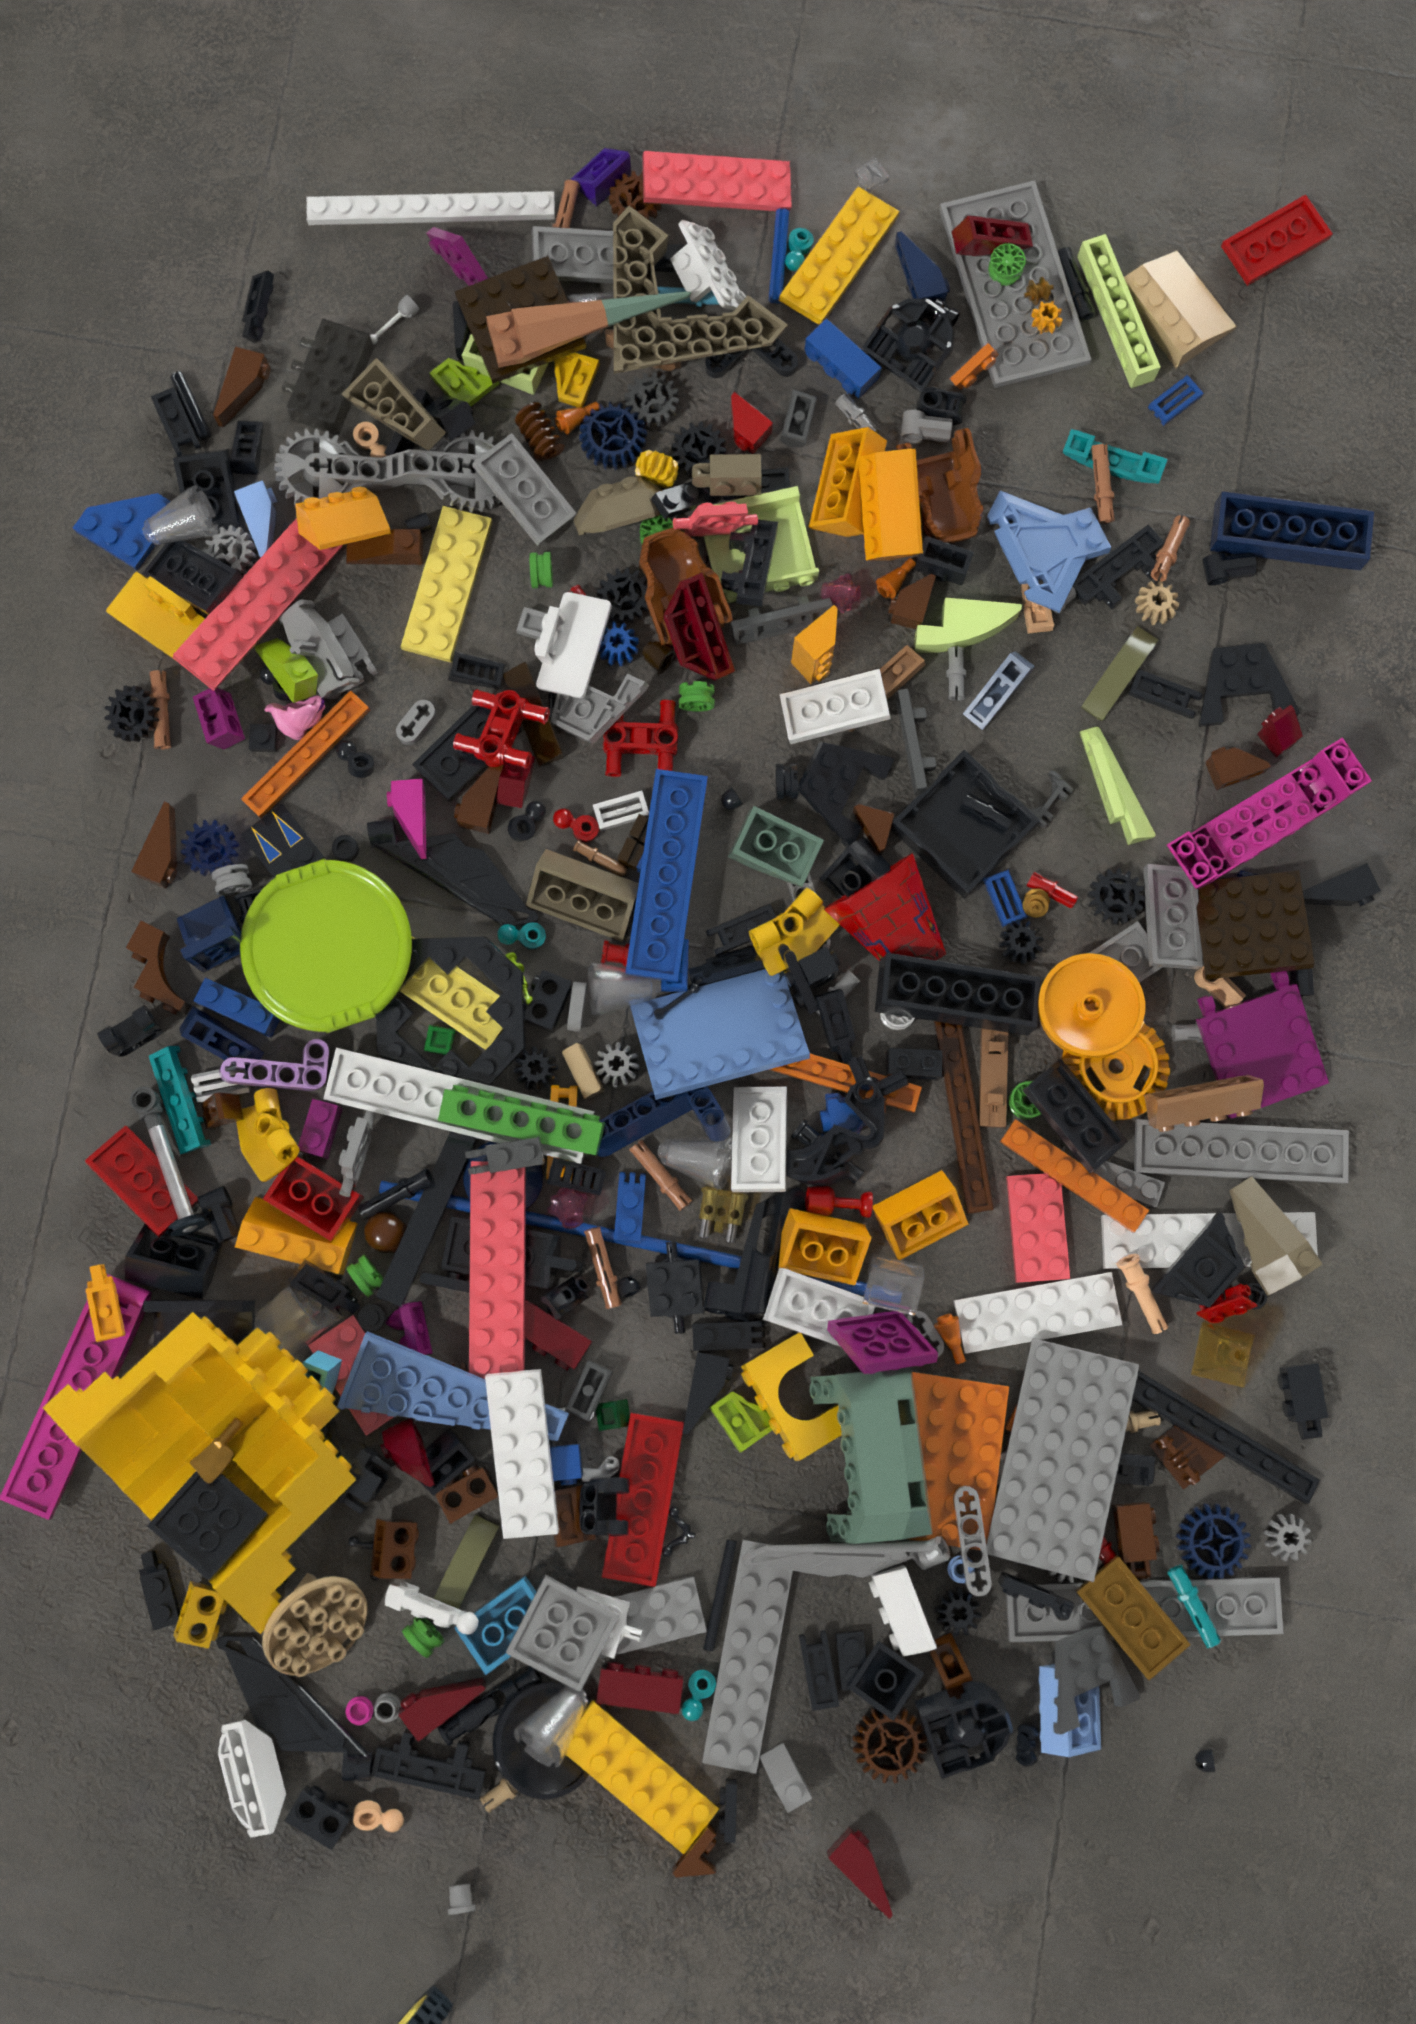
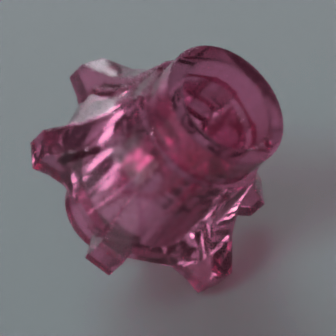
[821,573,861,613]
[547,1188,588,1229]

